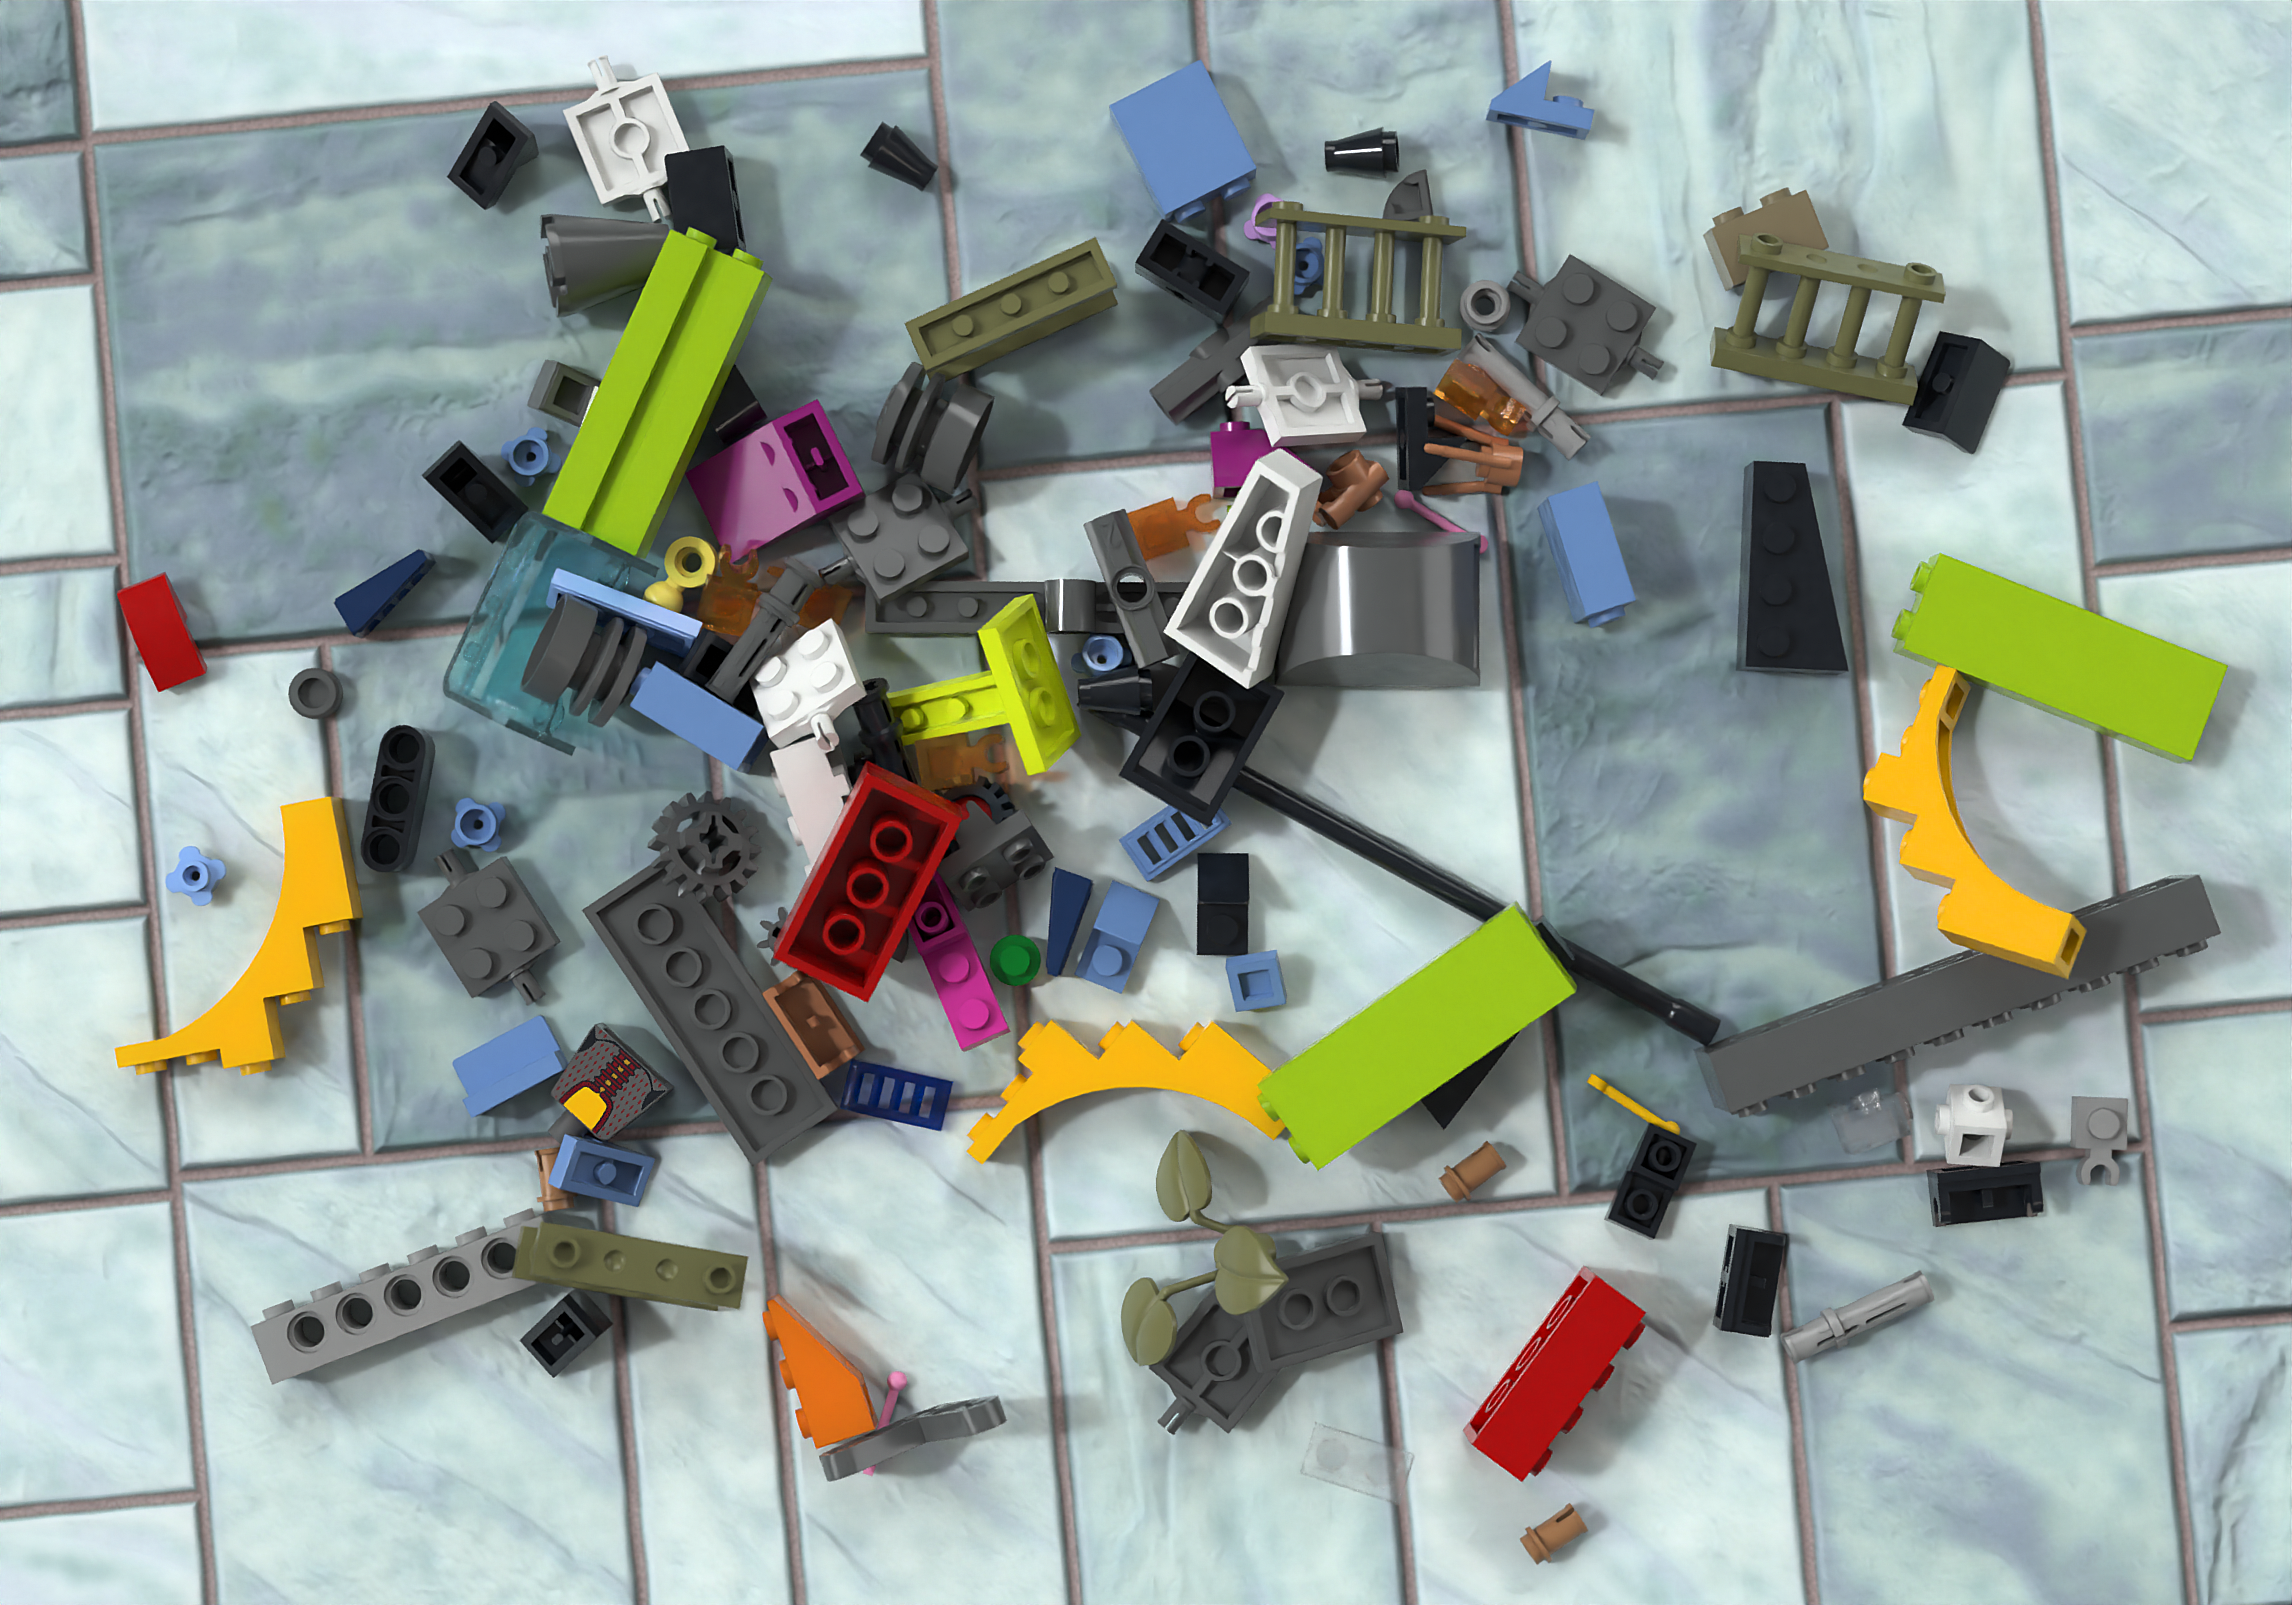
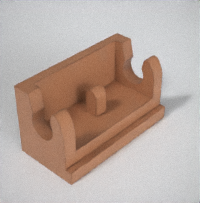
[762,970,866,1080]

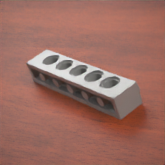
[250,1208,553,1385]

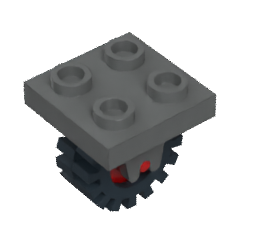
[933,775,1054,912]

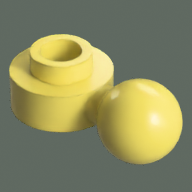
[643,536,719,614]

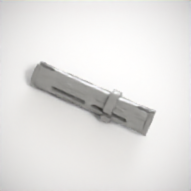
[1457,333,1592,461]
[1780,1270,1934,1365]

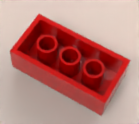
[773,761,962,1003]
[1463,1265,1646,1482]

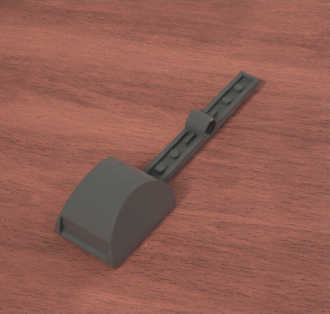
[865,532,1481,687]

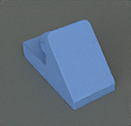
[1485,60,1594,140]
[1074,880,1160,994]
[548,1134,655,1207]

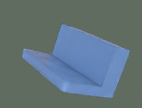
[452,1015,569,1118]

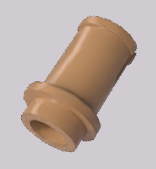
[1438,1141,1507,1203]
[534,1147,578,1212]
[1520,1503,1588,1565]

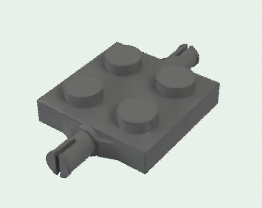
[1506,254,1664,396]
[818,469,979,607]
[417,848,561,1006]
[1149,1286,1282,1435]

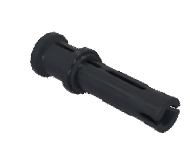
[850,678,918,785]

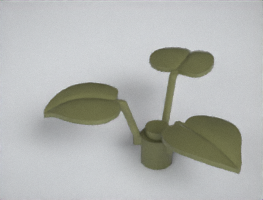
[1121,1130,1289,1366]

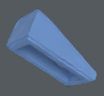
[1119,805,1232,882]

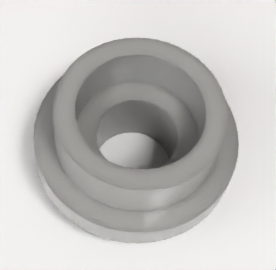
[1459,280,1511,332]

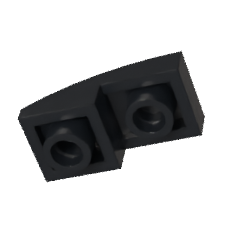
[1604,1123,1697,1240]

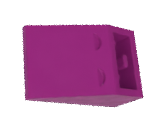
[685,399,866,565]

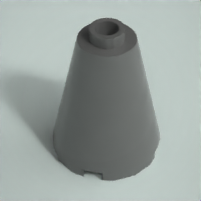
[540,214,670,318]

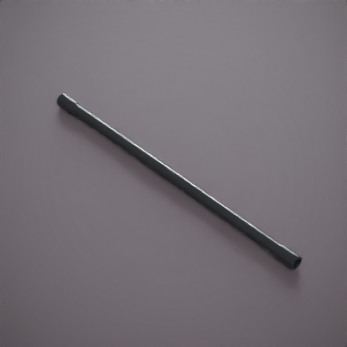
[1076,702,1721,1047]

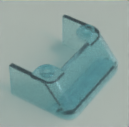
[443,511,660,756]

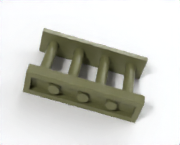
[1250,201,1466,356]
[1710,233,1946,406]
[904,237,1118,382]
[512,1221,748,1311]

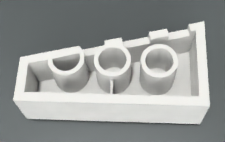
[1164,448,1323,689]
[770,737,853,878]

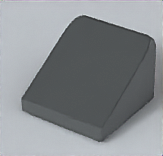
[527,360,601,428]

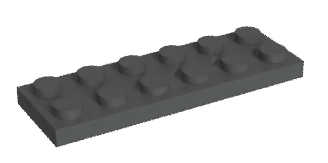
[582,864,839,1167]

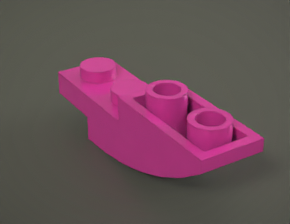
[908,870,1011,1052]

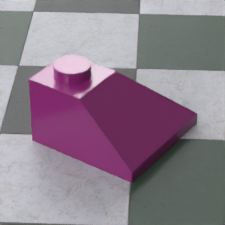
[1209,421,1318,499]

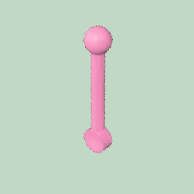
[1394,490,1488,554]
[863,1371,907,1476]

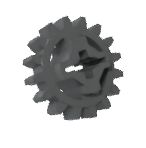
[648,791,762,904]

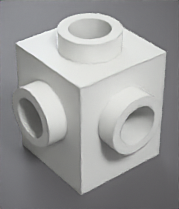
[1935,1084,2013,1167]

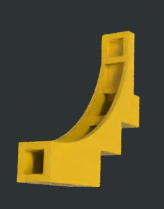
[1862,664,2087,979]
[114,796,364,1076]
[966,1018,1286,1165]

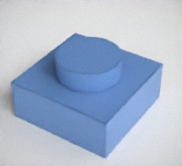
[1225,950,1287,1012]

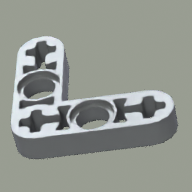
[819,1395,1007,1481]

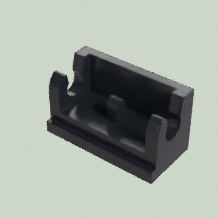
[1927,1159,2043,1227]
[1713,1224,1787,1338]

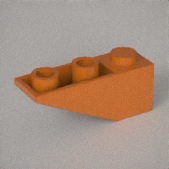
[762,1294,879,1449]

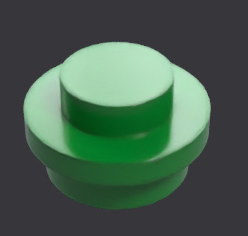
[990,935,1041,986]

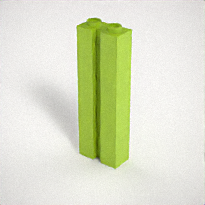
[542,227,773,559]
[1891,553,2228,763]
[1257,901,1577,1170]

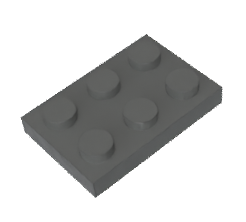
[1243,1231,1404,1374]

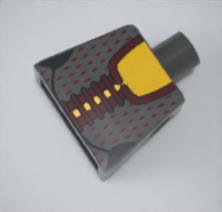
[548,1023,674,1144]

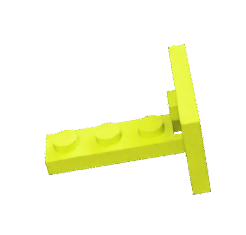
[887,594,1081,776]

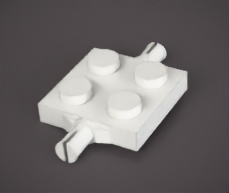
[563,55,690,223]
[1226,344,1383,447]
[749,618,867,750]

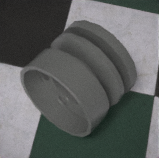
[871,362,995,495]
[520,593,647,728]

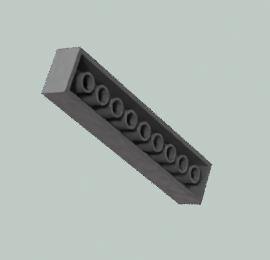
[1694,875,2221,1118]

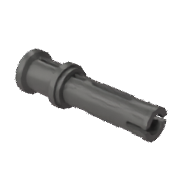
[704,556,826,706]

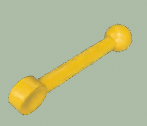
[1586,1074,1680,1135]

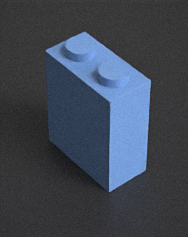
[1109,59,1257,224]
[1537,481,1636,629]
[629,662,770,775]

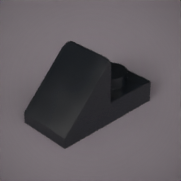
[447,101,539,210]
[1395,386,1467,491]
[422,440,529,544]
[1197,853,1249,956]

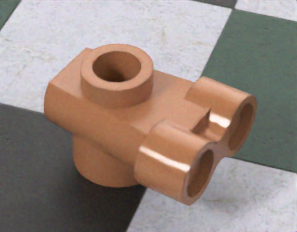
[1312,450,1389,530]

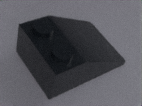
[1118,650,1285,827]

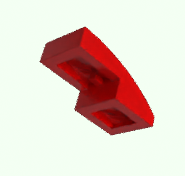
[117,572,208,693]

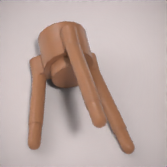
[1422,414,1523,496]

